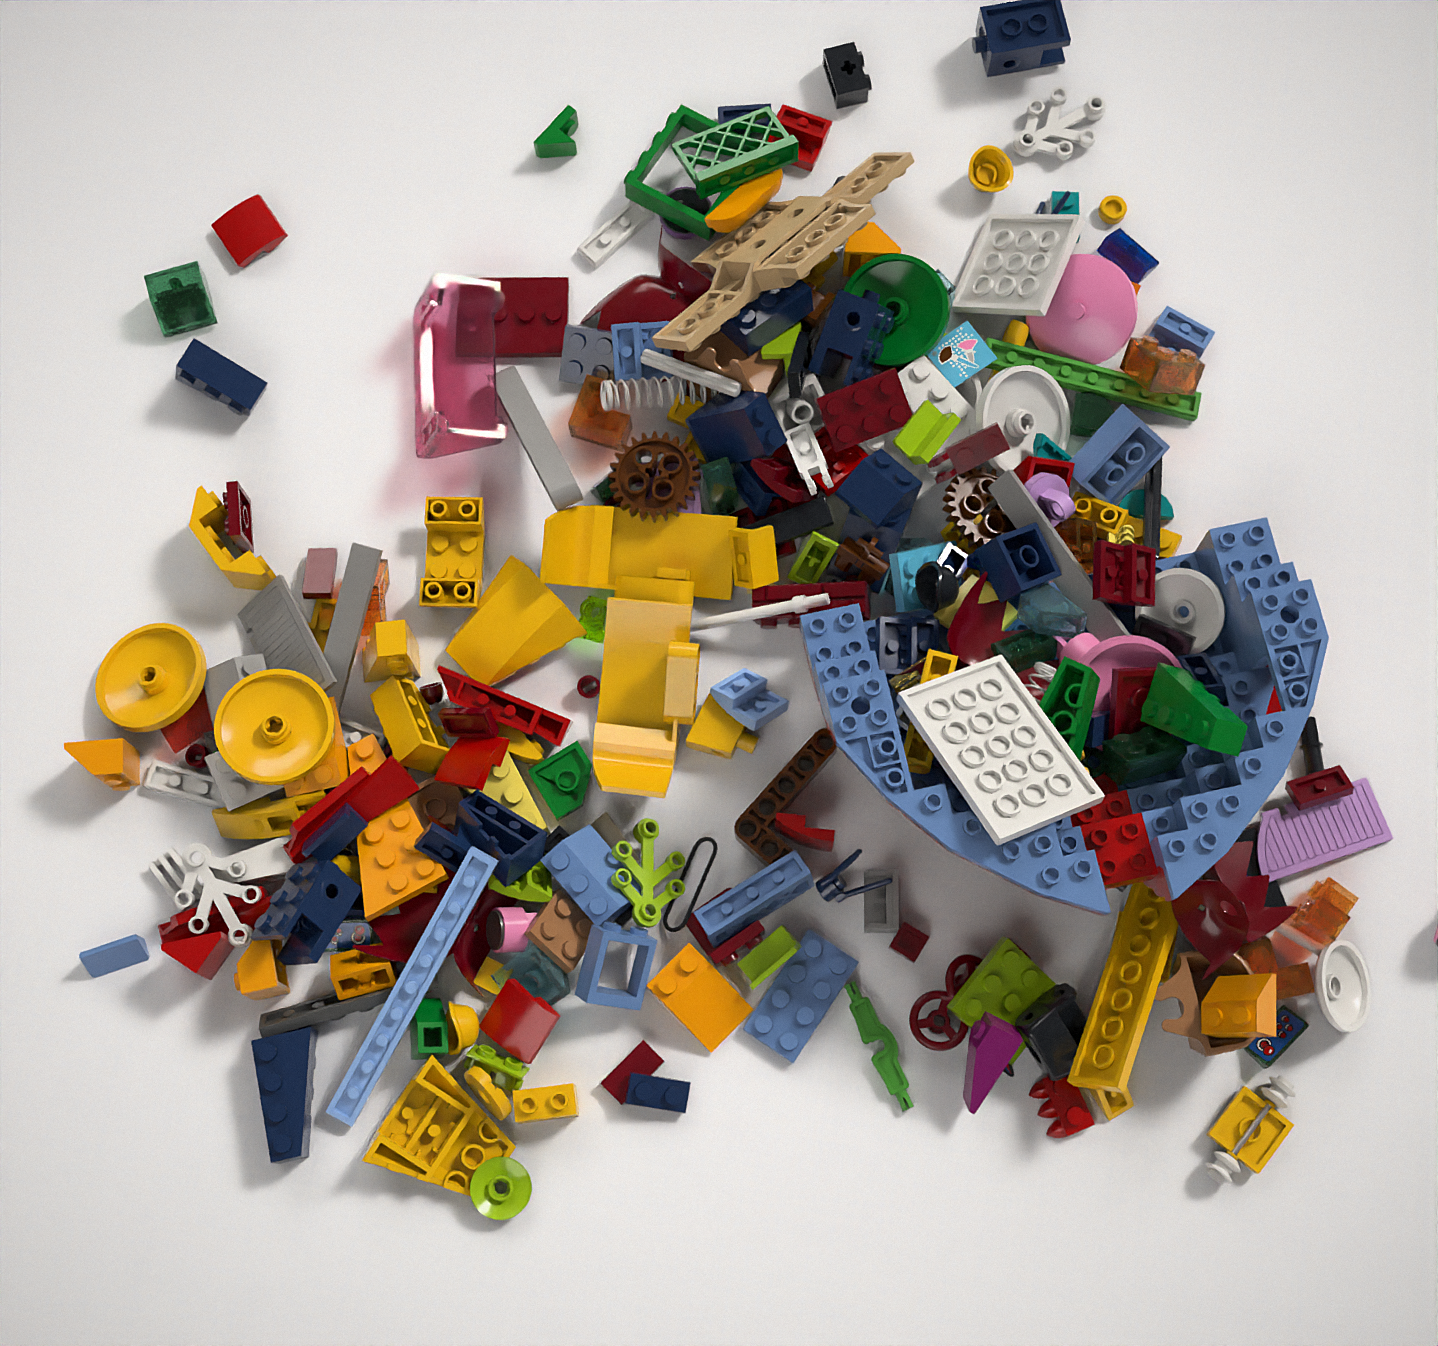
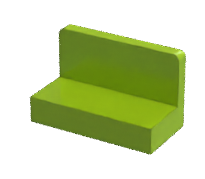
[761,322,803,376]
[893,400,961,465]
[737,924,802,990]

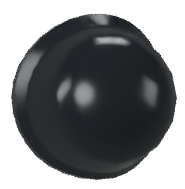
[915,561,959,613]

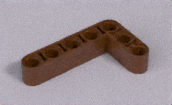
[734,728,837,867]

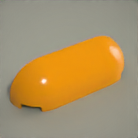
[704,168,783,233]

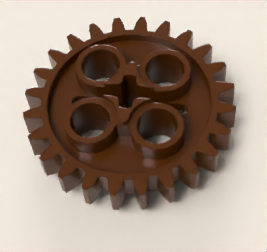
[608,431,701,523]
[942,466,1016,548]

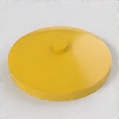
[95,623,207,732]
[214,669,336,785]

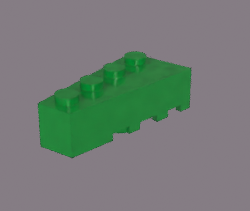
[1039,656,1100,761]
[1140,662,1248,757]

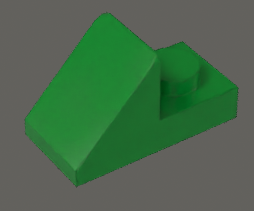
[533,105,579,159]

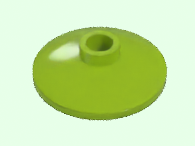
[470,1157,532,1220]

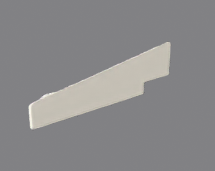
[210,835,353,886]

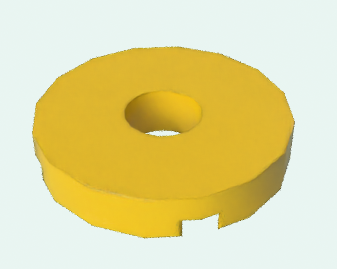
[464,1066,512,1120]

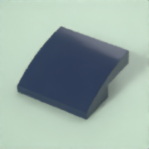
[875,616,939,678]

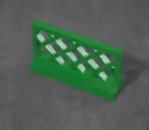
[671,106,798,200]

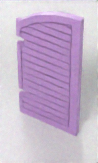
[1256,777,1394,882]

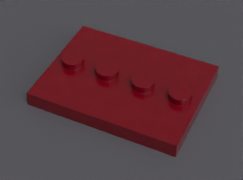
[457,277,569,358]

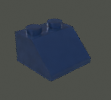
[835,448,923,530]

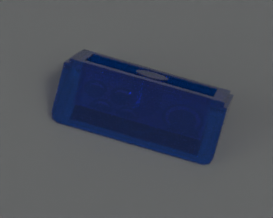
[1097,228,1159,284]

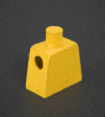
[686,693,759,759]

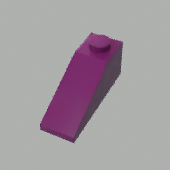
[963,1011,1023,1115]

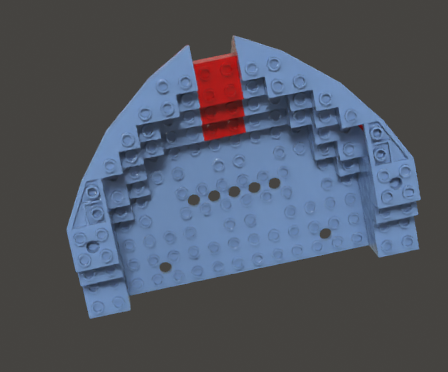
[799,517,1329,916]

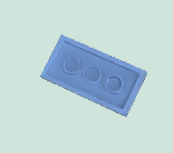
[743,929,859,1063]

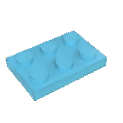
[889,541,962,612]

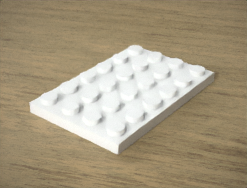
[896,654,1105,846]

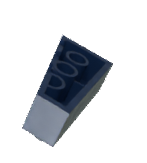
[251,1027,318,1164]

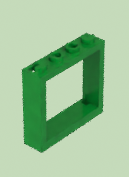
[624,104,758,241]

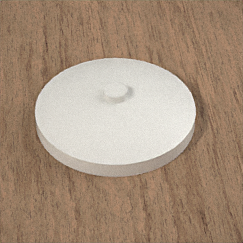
[976,365,1071,474]

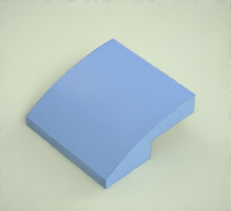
[710,668,789,731]

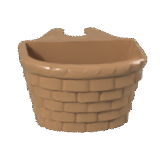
[684,330,784,403]
[1155,950,1256,1057]

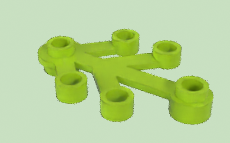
[611,818,685,928]

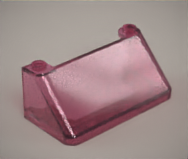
[413,273,508,459]

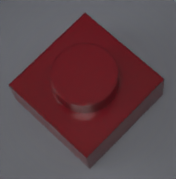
[888,921,930,964]

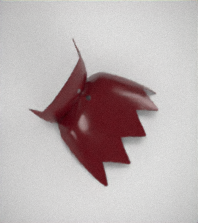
[580,225,712,397]
[899,572,1060,705]
[353,815,518,997]
[1171,841,1297,980]

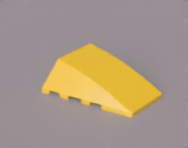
[445,555,588,687]
[362,1054,516,1196]

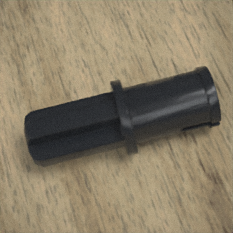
[1299,716,1325,775]

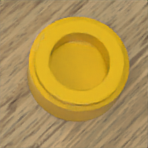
[1098,195,1127,224]

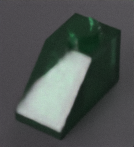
[1070,392,1115,438]
[700,457,739,515]

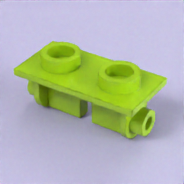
[464,1044,530,1092]

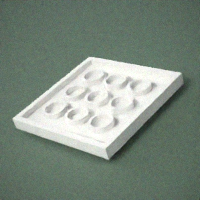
[950,214,1085,316]
[857,355,976,502]

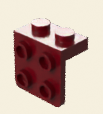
[686,888,765,969]

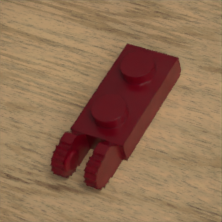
[927,422,1010,484]

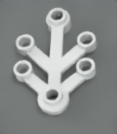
[1013,87,1106,160]
[174,843,262,948]

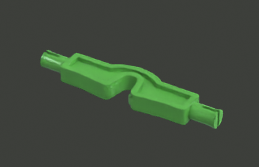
[844,981,914,1112]

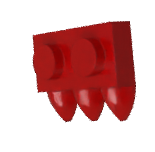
[1028,1075,1095,1138]

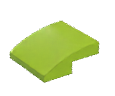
[489,861,553,902]

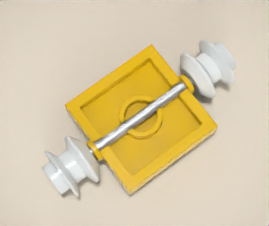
[1206,1075,1296,1185]

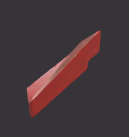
[437,665,573,747]
[283,755,419,864]
[158,886,272,944]

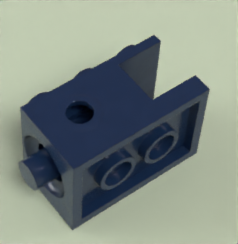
[972,0,1071,77]
[808,289,894,386]
[250,860,362,966]

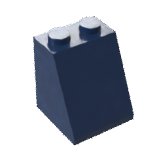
[685,390,788,467]

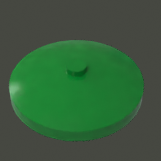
[843,254,950,367]

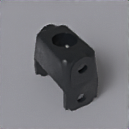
[1015,983,1087,1081]

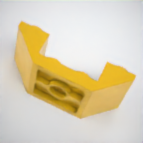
[189,485,276,591]
[419,496,485,608]

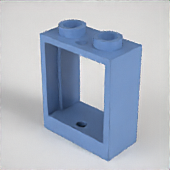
[575,922,658,1010]

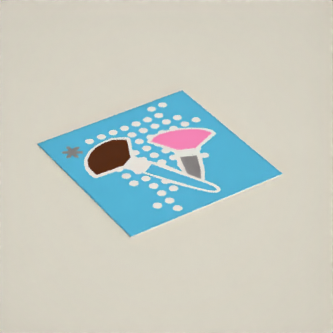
[927,320,998,388]

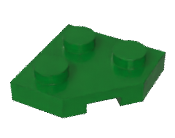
[527,741,593,821]

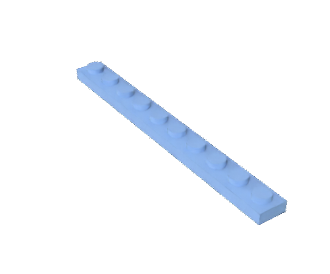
[326,846,499,1127]

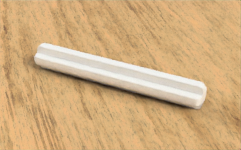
[640,349,742,397]

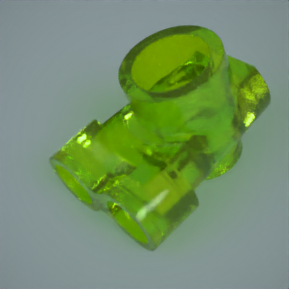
[577,595,607,644]

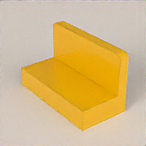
[728,525,779,589]

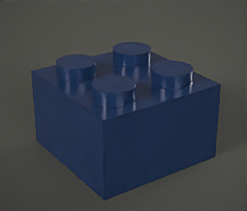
[975,522,1062,603]

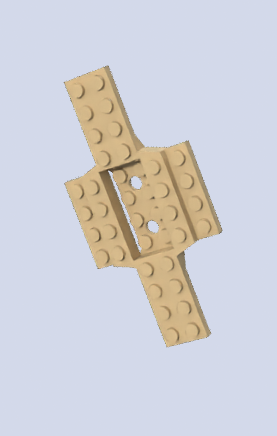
[651,152,915,352]

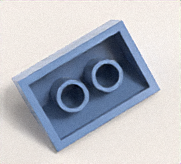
[1069,404,1170,506]
[540,824,641,926]

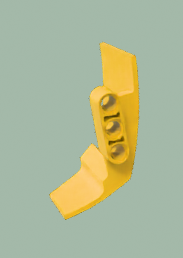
[539,505,738,611]
[592,597,700,798]

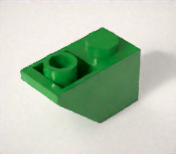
[410,998,448,1060]

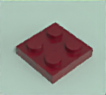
[223,481,254,554]

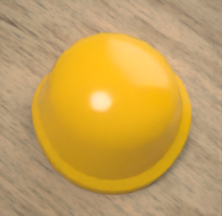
[968,145,1014,193]
[445,1001,479,1055]

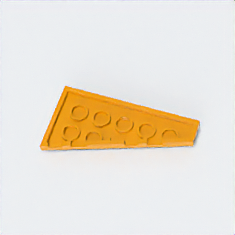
[347,733,449,922]

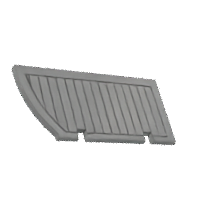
[237,574,338,692]

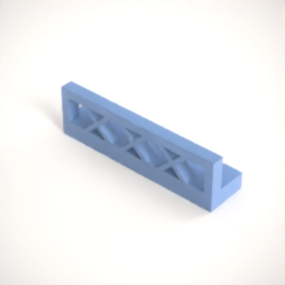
[694,850,815,948]

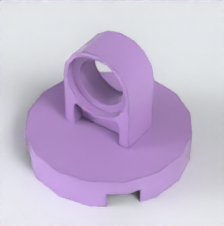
[1024,472,1076,527]

